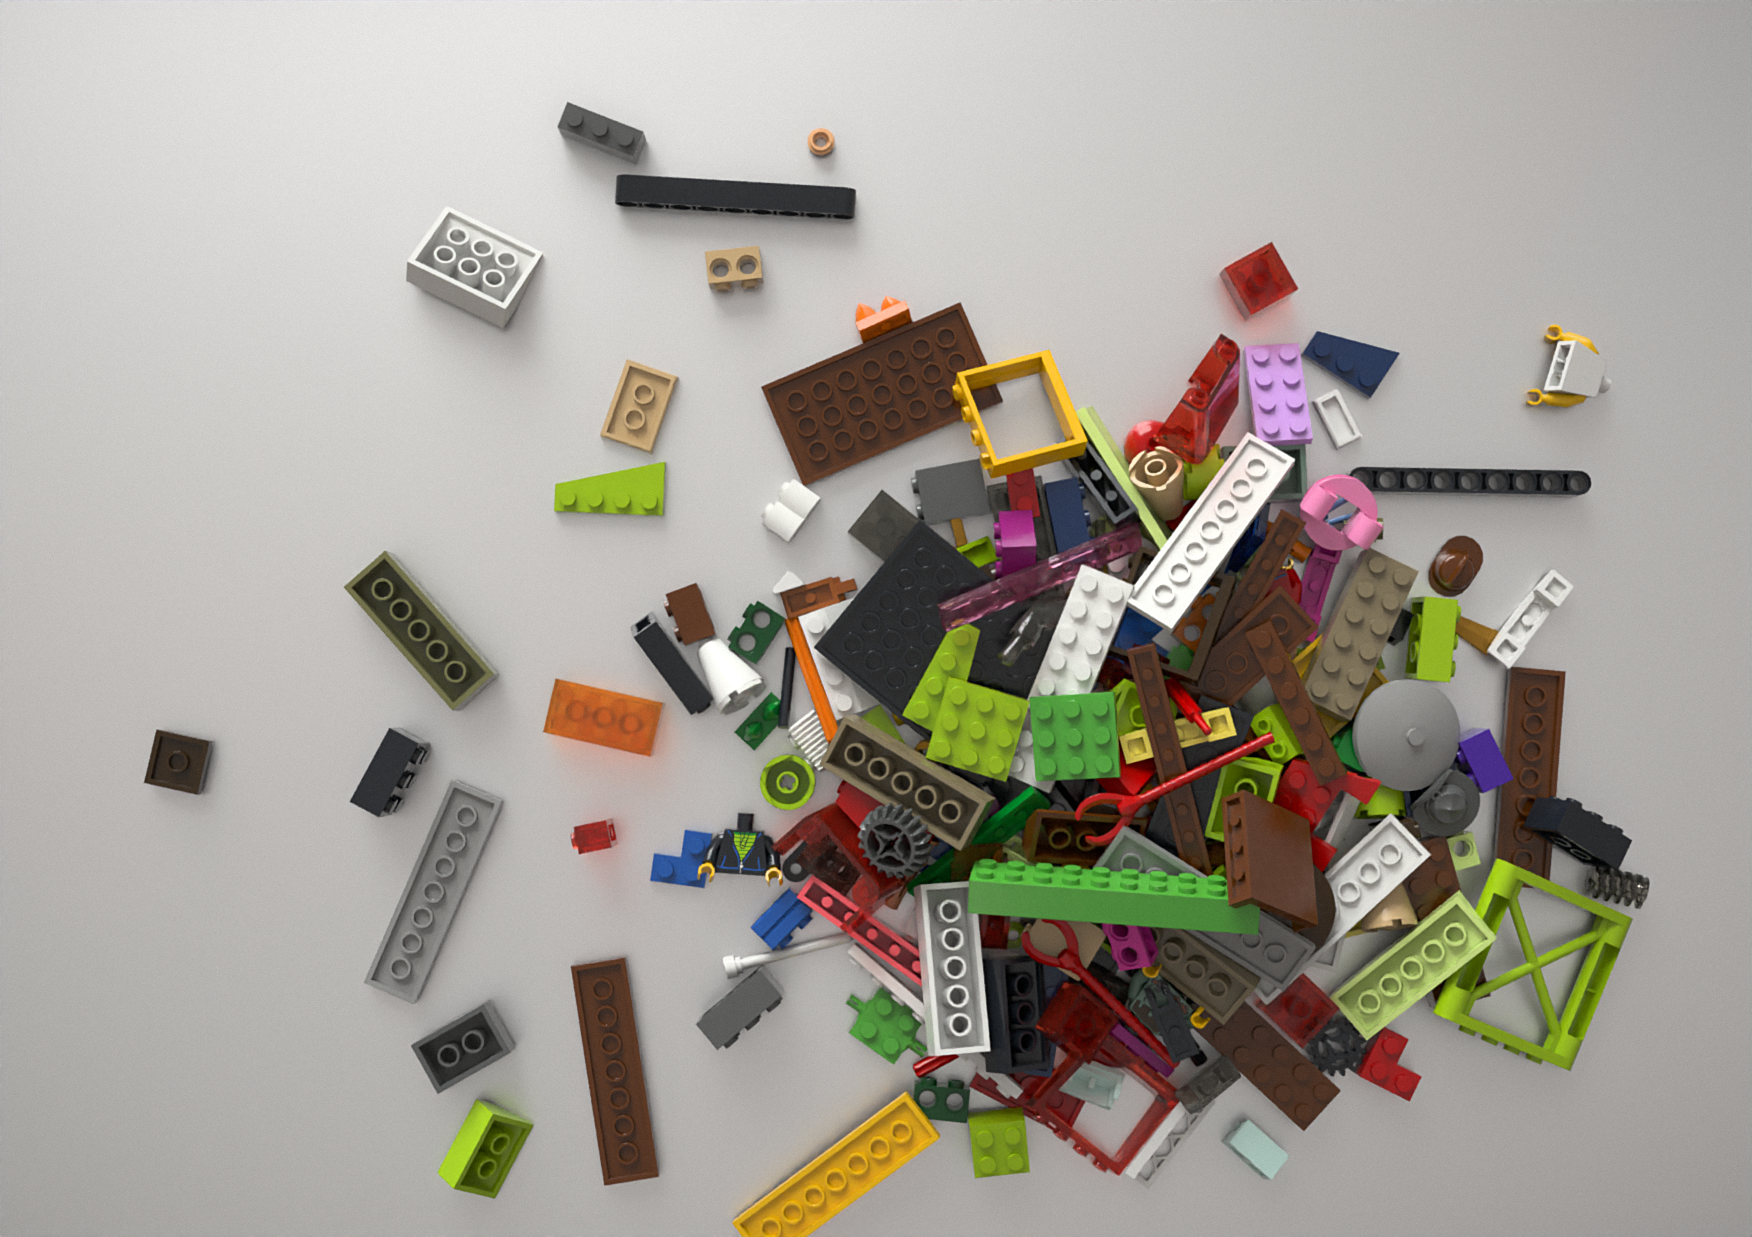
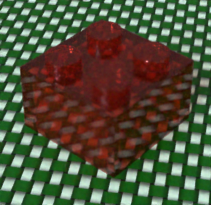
[1219,242,1298,321]
[1256,973,1340,1049]
[1034,981,1119,1065]

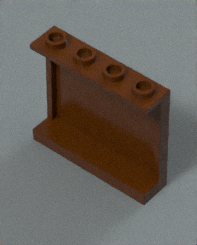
[1221,790,1318,933]

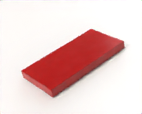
[969,1067,1085,1137]

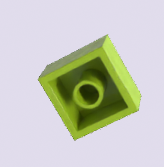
[968,1107,1030,1178]

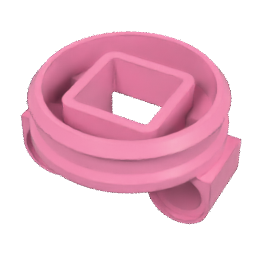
[1300,475,1384,550]

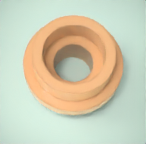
[808,128,835,156]

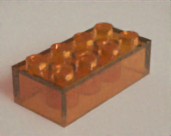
[543,678,666,757]

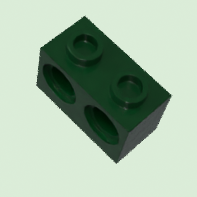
[727,601,786,665]
[913,1076,970,1123]

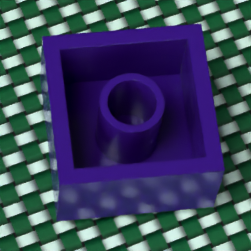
[1454,728,1514,793]

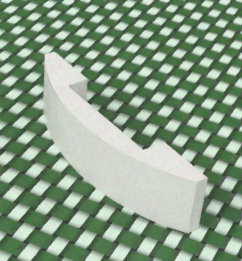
[1487,569,1574,669]

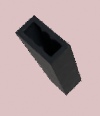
[630,612,713,715]

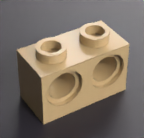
[705,246,764,292]

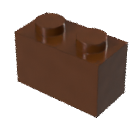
[663,583,717,646]

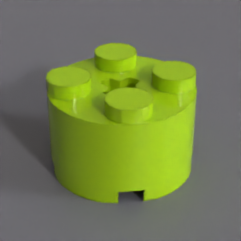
[1179,444,1225,500]
[760,754,816,810]
[1353,777,1406,819]

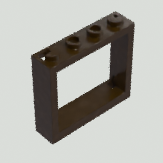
[1107,546,1236,687]

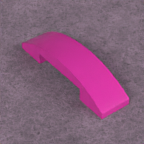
[1299,542,1343,642]

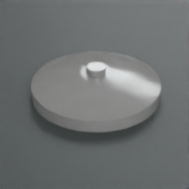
[1352,679,1460,791]

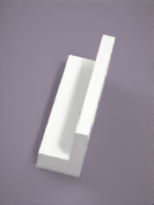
[1122,1081,1216,1189]

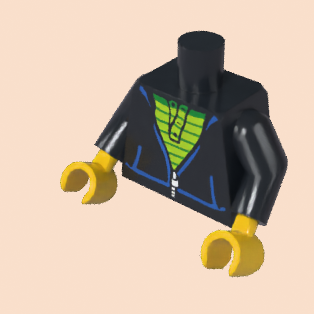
[697,813,783,887]

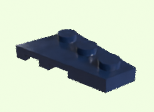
[1301,331,1400,399]

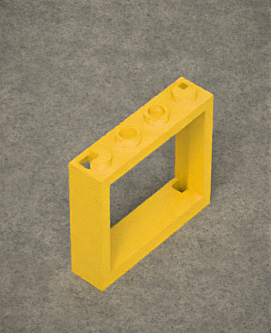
[952,350,1088,479]

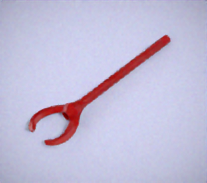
[1075,732,1275,846]
[1021,919,1180,1069]

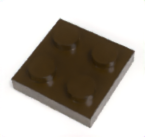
[144,729,213,795]

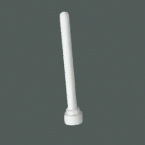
[723,932,853,979]

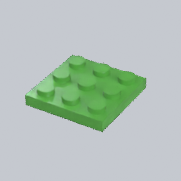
[1029,691,1121,781]

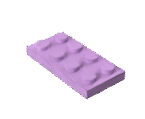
[1243,343,1313,446]

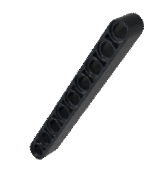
[615,174,856,219]
[1346,467,1591,498]

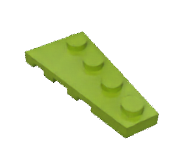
[554,462,666,517]
[902,617,980,732]

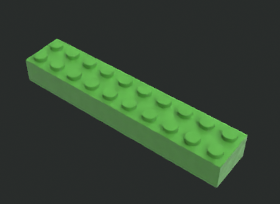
[968,859,1260,935]

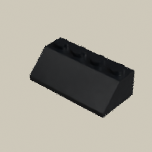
[982,955,1050,1074]

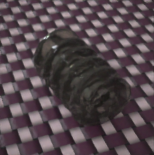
[1585,866,1650,909]

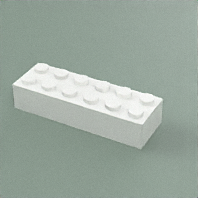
[914,881,991,1056]

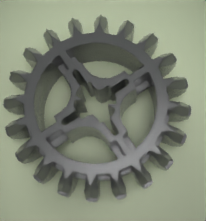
[857,803,933,879]

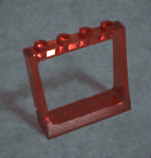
[1025,1028,1184,1176]

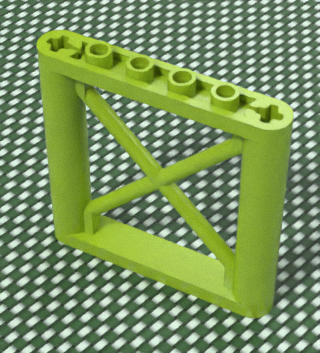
[1432,858,1633,1071]

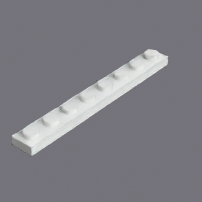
[848,942,1024,1099]

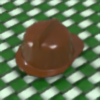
[1428,536,1483,597]

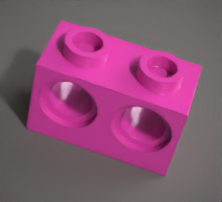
[1102,923,1159,971]

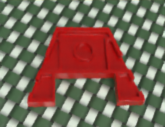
[1274,758,1381,872]

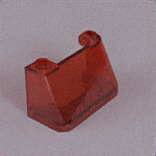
[1153,334,1240,465]

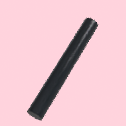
[778,647,796,729]

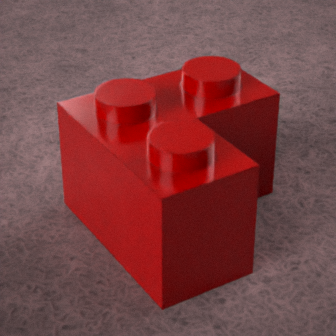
[1354,1027,1422,1102]

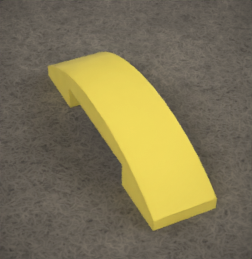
[1119,707,1237,764]

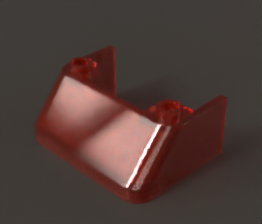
[771,802,906,935]

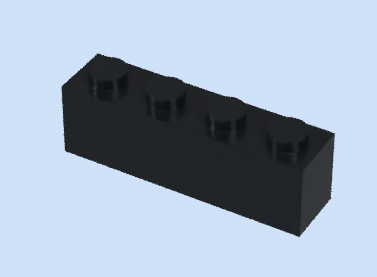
[1055,436,1141,537]

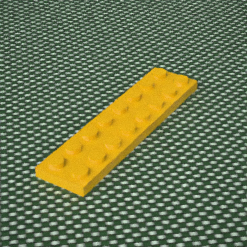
[732,1091,941,1237]

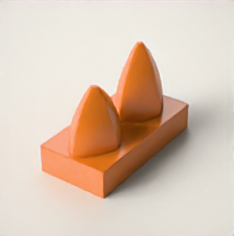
[855,296,912,343]

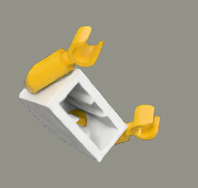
[1526,324,1611,408]

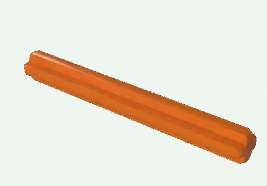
[785,617,838,744]

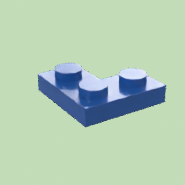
[650,830,713,888]

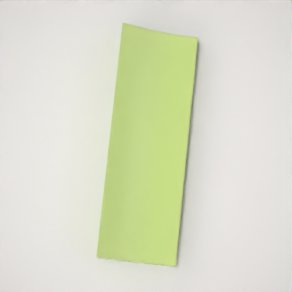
[1076,406,1172,552]
[1330,890,1497,1040]

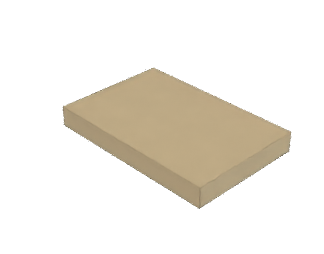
[600,359,679,454]

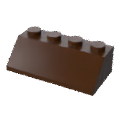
[1022,809,1147,866]

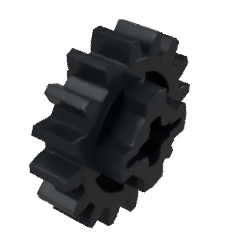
[1305,1015,1367,1077]

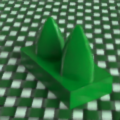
[734,692,791,751]

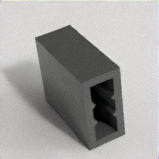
[911,458,990,526]

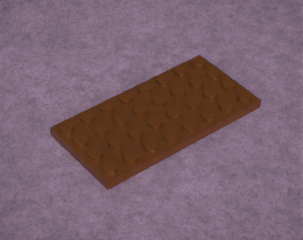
[761,302,1003,487]

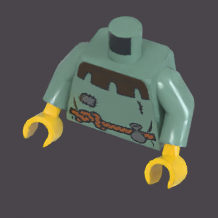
[1124,964,1211,1037]

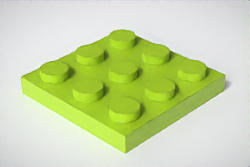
[925,677,1030,782]

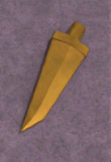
[1455,616,1499,656]

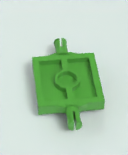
[845,987,927,1065]

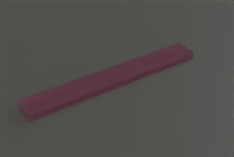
[938,522,1142,632]

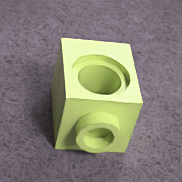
[1446,831,1481,871]

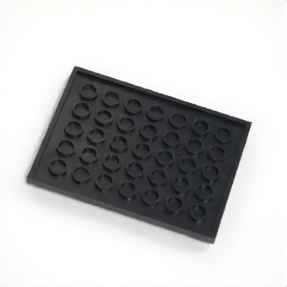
[814,519,1055,788]

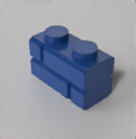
[750,887,813,950]

